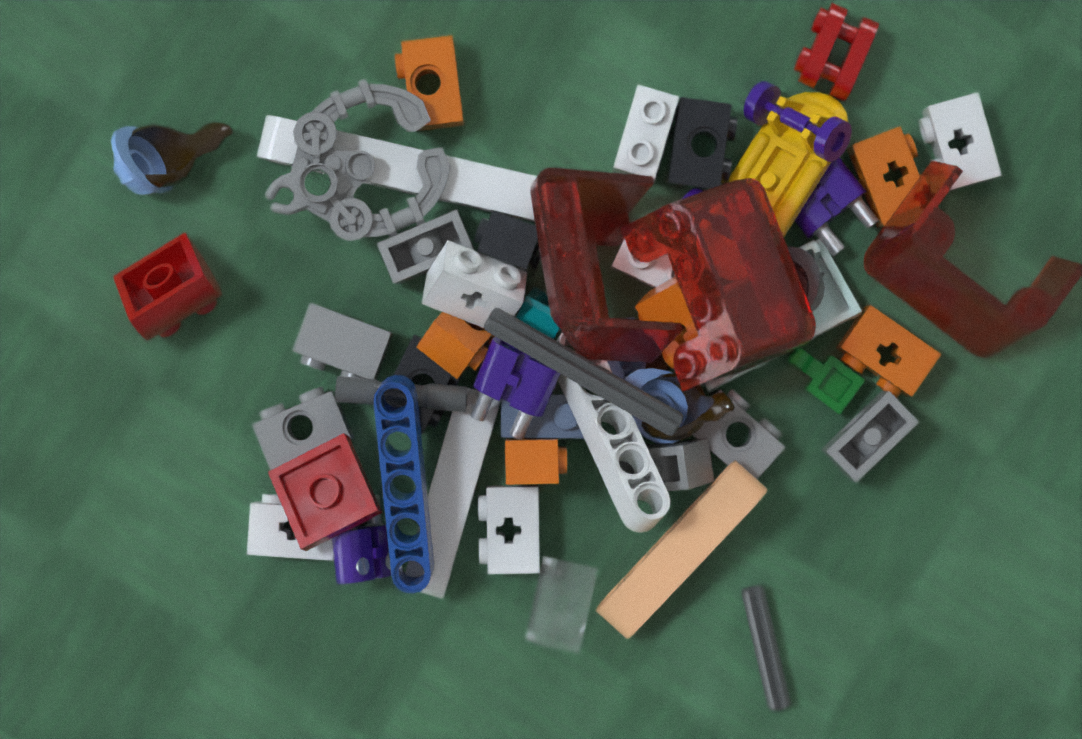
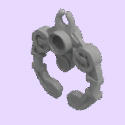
[265,79,450,241]

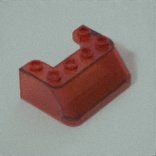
[530,167,683,363]
[621,178,816,392]

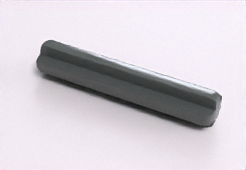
[741,585,791,711]

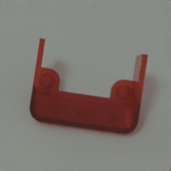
[864,161,1082,358]

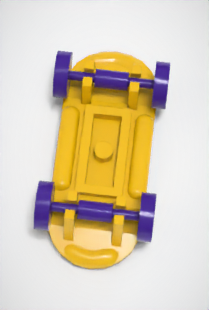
[675,81,852,281]

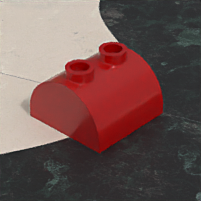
[113,232,222,341]

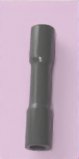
[335,376,468,412]

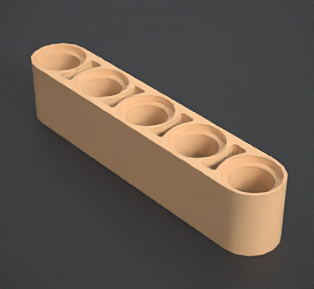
[595,460,768,639]

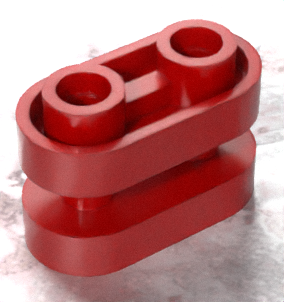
[793,3,879,102]

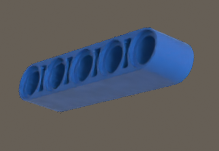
[374,375,434,594]

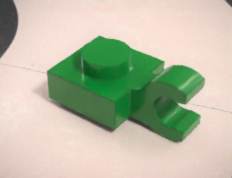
[786,347,865,415]

